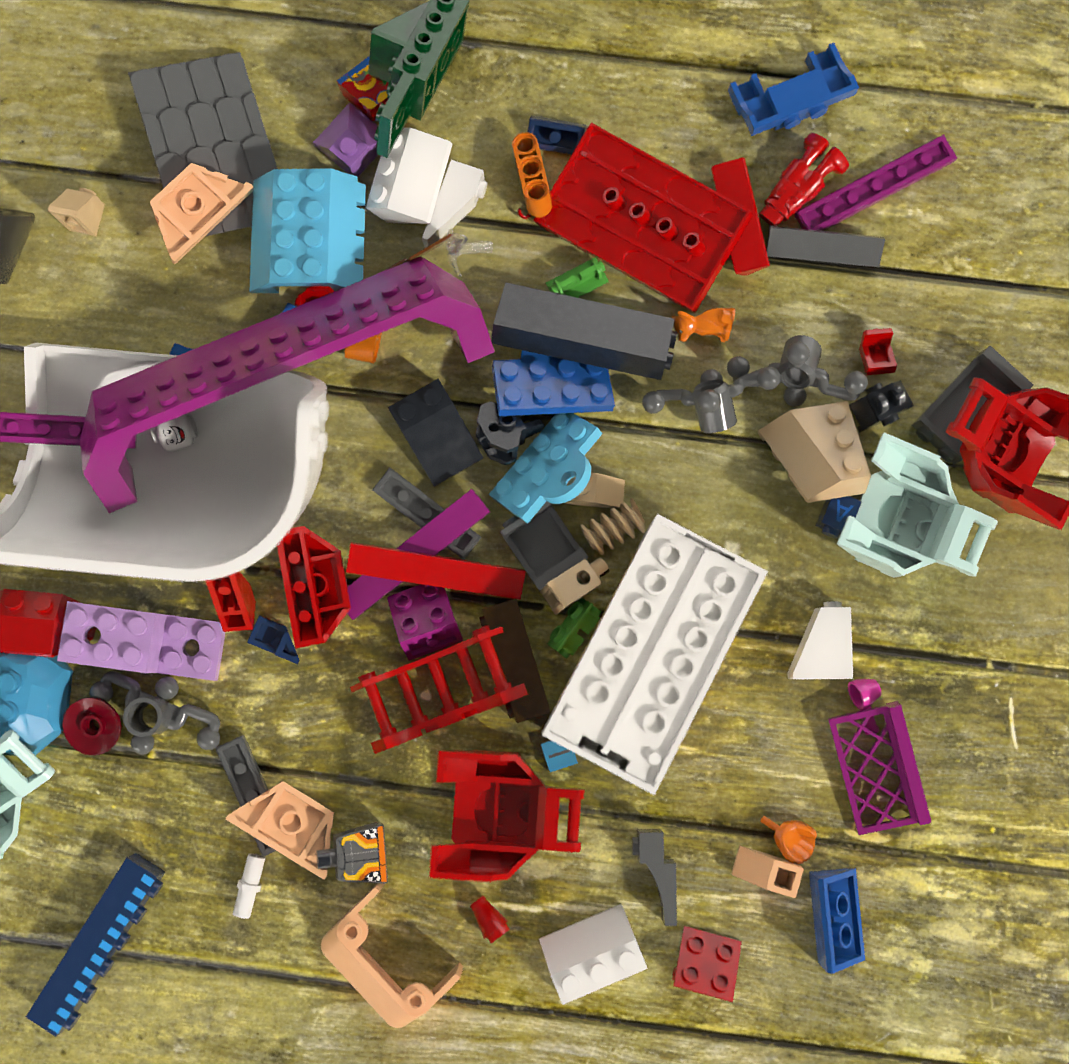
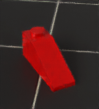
[205,571,256,632]

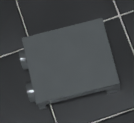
[500,501,588,592]

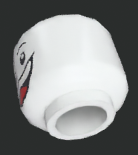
[151,414,198,451]

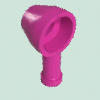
[848,679,882,735]

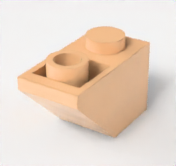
[731,845,804,899]

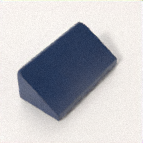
[528,116,586,155]

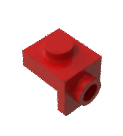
[859,328,897,376]

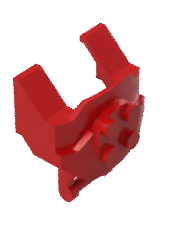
[946,378,1069,530]
[429,750,585,882]

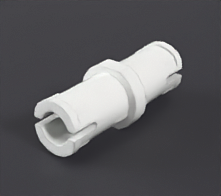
[233,853,266,919]

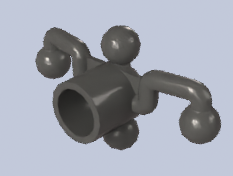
[727,335,868,407]
[642,367,781,433]
[89,671,220,755]

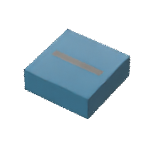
[541,740,578,772]

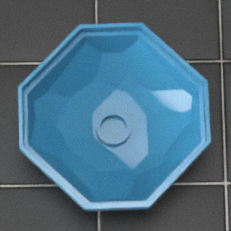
[0,653,73,756]

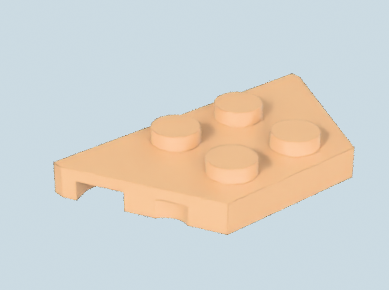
[150,163,254,264]
[225,781,334,880]

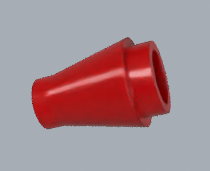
[469,896,510,944]

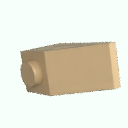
[48,188,105,236]
[565,473,625,509]

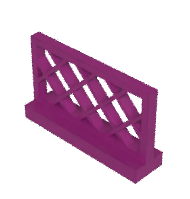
[828,701,932,835]

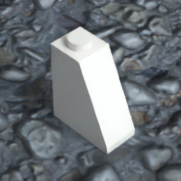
[787,602,853,679]

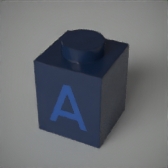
[815,496,862,539]

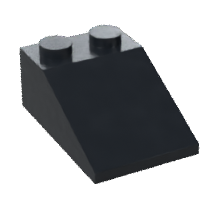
[388,378,484,487]

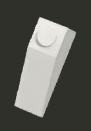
[422,160,488,248]

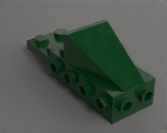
[368,0,470,158]

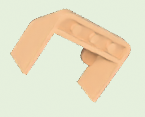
[321,883,464,1028]

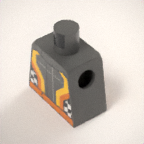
[316,822,388,883]

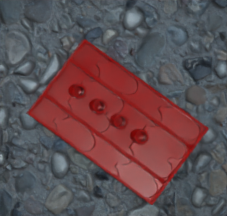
[534,122,753,313]

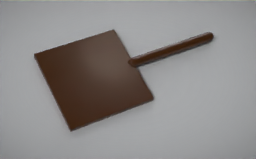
[380,233,452,273]

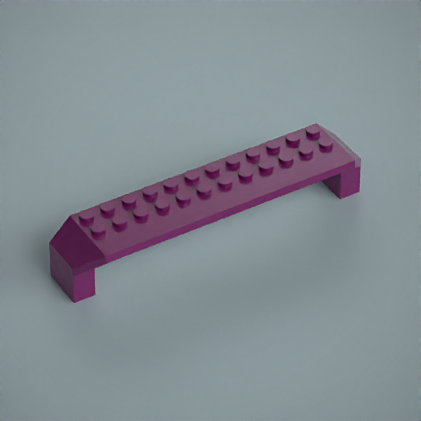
[80,256,495,514]

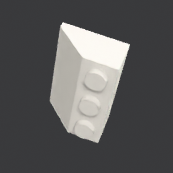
[366,128,452,224]
[539,904,647,1005]

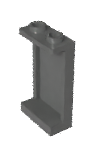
[912,346,1033,464]

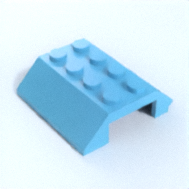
[249,168,366,293]

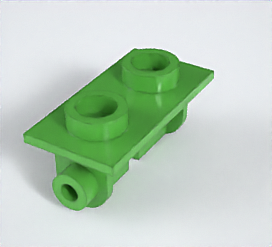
[546,257,609,298]
[547,598,601,659]

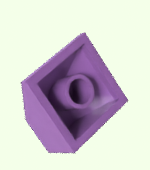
[313,102,378,176]

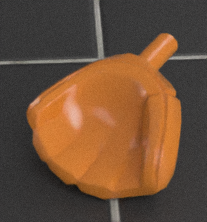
[760,816,817,864]

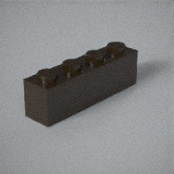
[479,599,551,723]

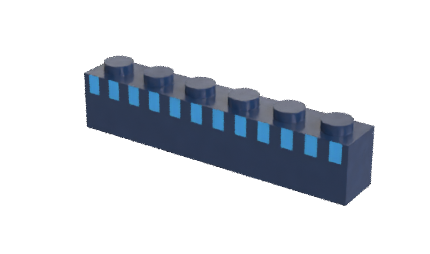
[26,853,165,1037]

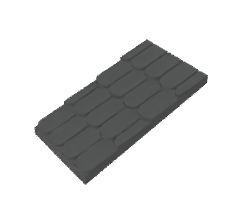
[128,52,277,236]

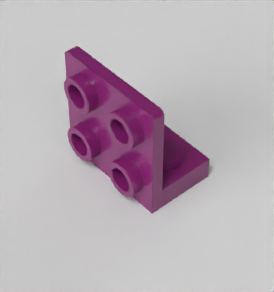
[387,584,464,661]

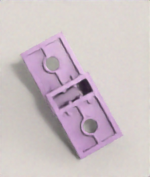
[57,601,226,681]

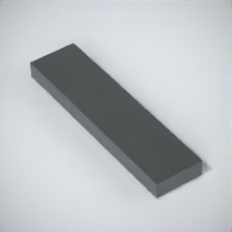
[766,226,885,267]
[372,467,482,560]
[215,735,276,857]

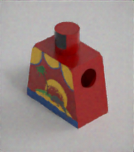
[337,56,389,121]

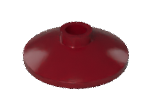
[63,697,121,756]

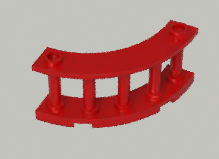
[350,625,528,754]

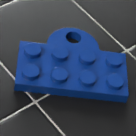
[492,350,615,416]

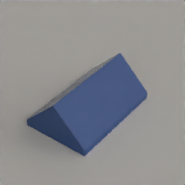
[809,868,865,974]

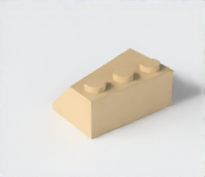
[758,401,871,503]

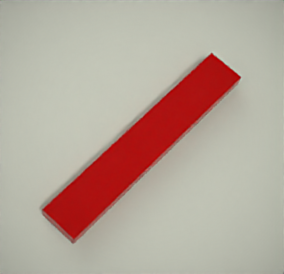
[346,542,526,600]

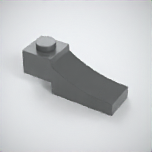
[632,829,677,926]

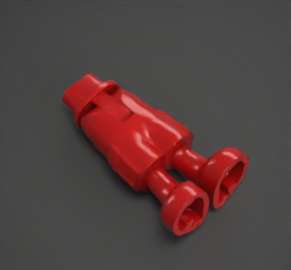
[759,133,849,226]

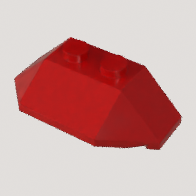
[277,526,351,649]
[0,589,97,658]

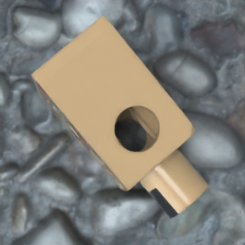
[540,558,610,615]

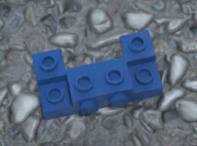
[728,43,859,136]

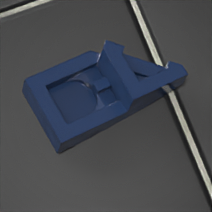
[247,615,300,664]

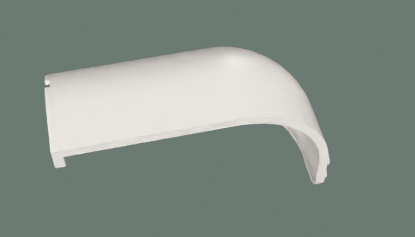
[0,343,329,581]

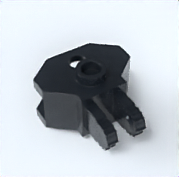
[849,380,914,433]
[476,401,545,465]

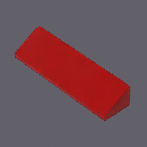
[711,157,770,276]

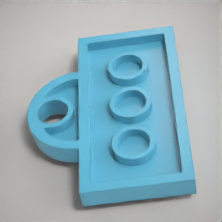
[489,413,603,524]

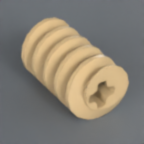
[580,498,645,555]

